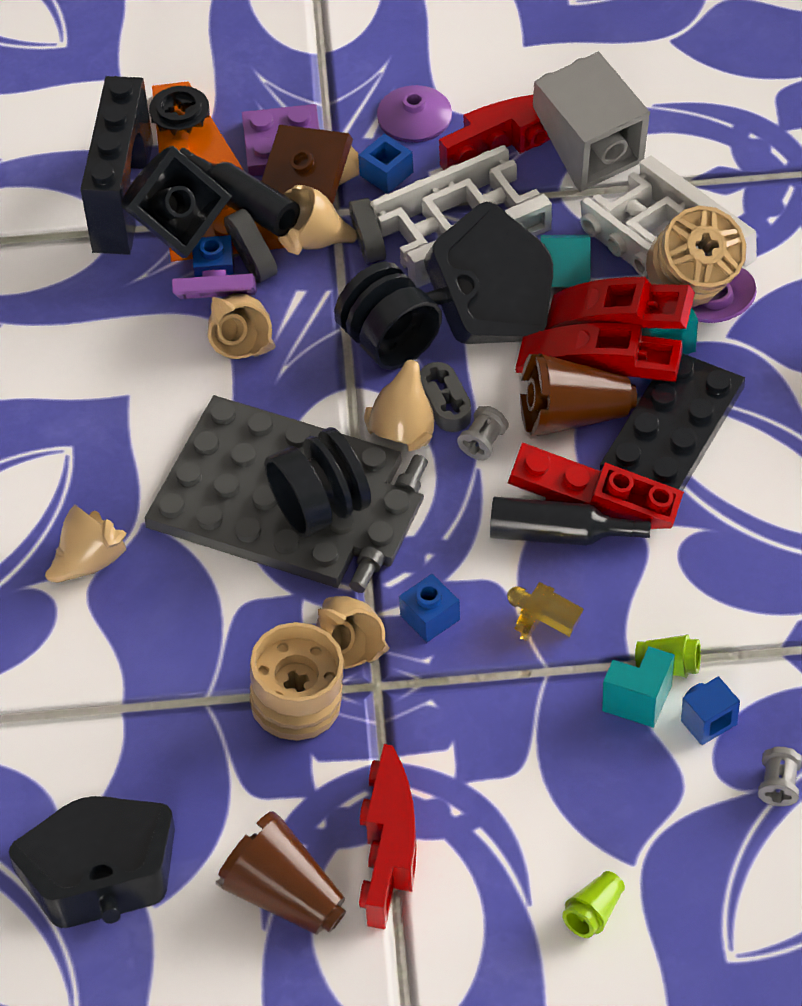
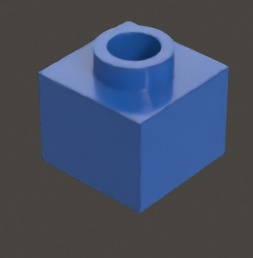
[358,134,414,194]
[192,235,235,277]
[399,573,460,642]
[681,676,740,746]

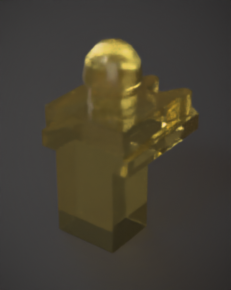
[507,582,584,641]

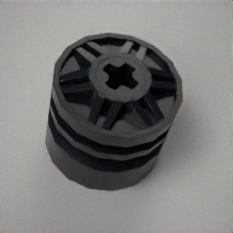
[334,261,442,370]
[264,427,371,538]

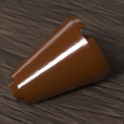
[520,354,637,436]
[216,811,347,935]

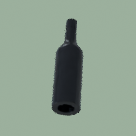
[179,148,300,237]
[490,496,651,546]

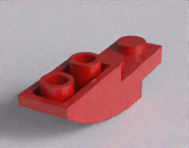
[439,95,550,170]
[545,277,695,330]
[515,323,682,382]
[507,442,684,529]
[359,744,417,930]

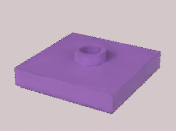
[172,270,257,299]

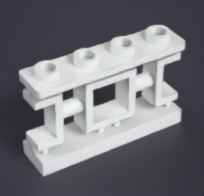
[370,145,552,288]
[580,155,757,278]

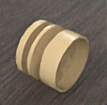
[646,205,746,307]
[250,622,344,741]

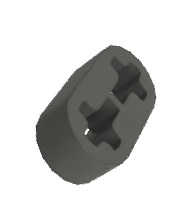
[349,198,386,264]
[224,209,278,283]
[420,362,471,432]

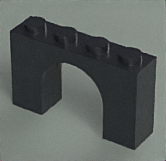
[80,76,153,255]

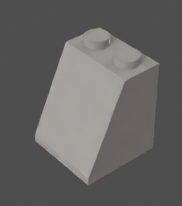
[533,51,650,192]

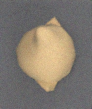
[278,185,357,255]
[207,293,276,359]
[364,360,434,451]
[45,504,127,583]
[316,596,390,669]

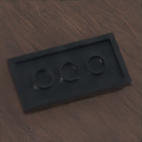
[600,353,745,491]

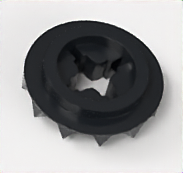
[149,86,210,136]

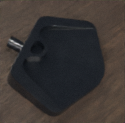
[424,202,553,344]
[9,796,175,928]

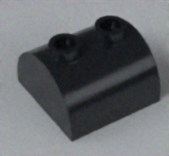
[121,146,232,258]

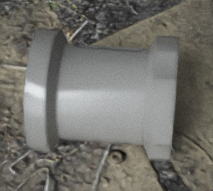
[457,406,509,461]
[758,747,802,806]

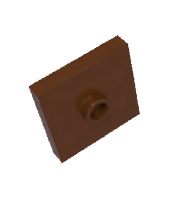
[261,124,353,205]

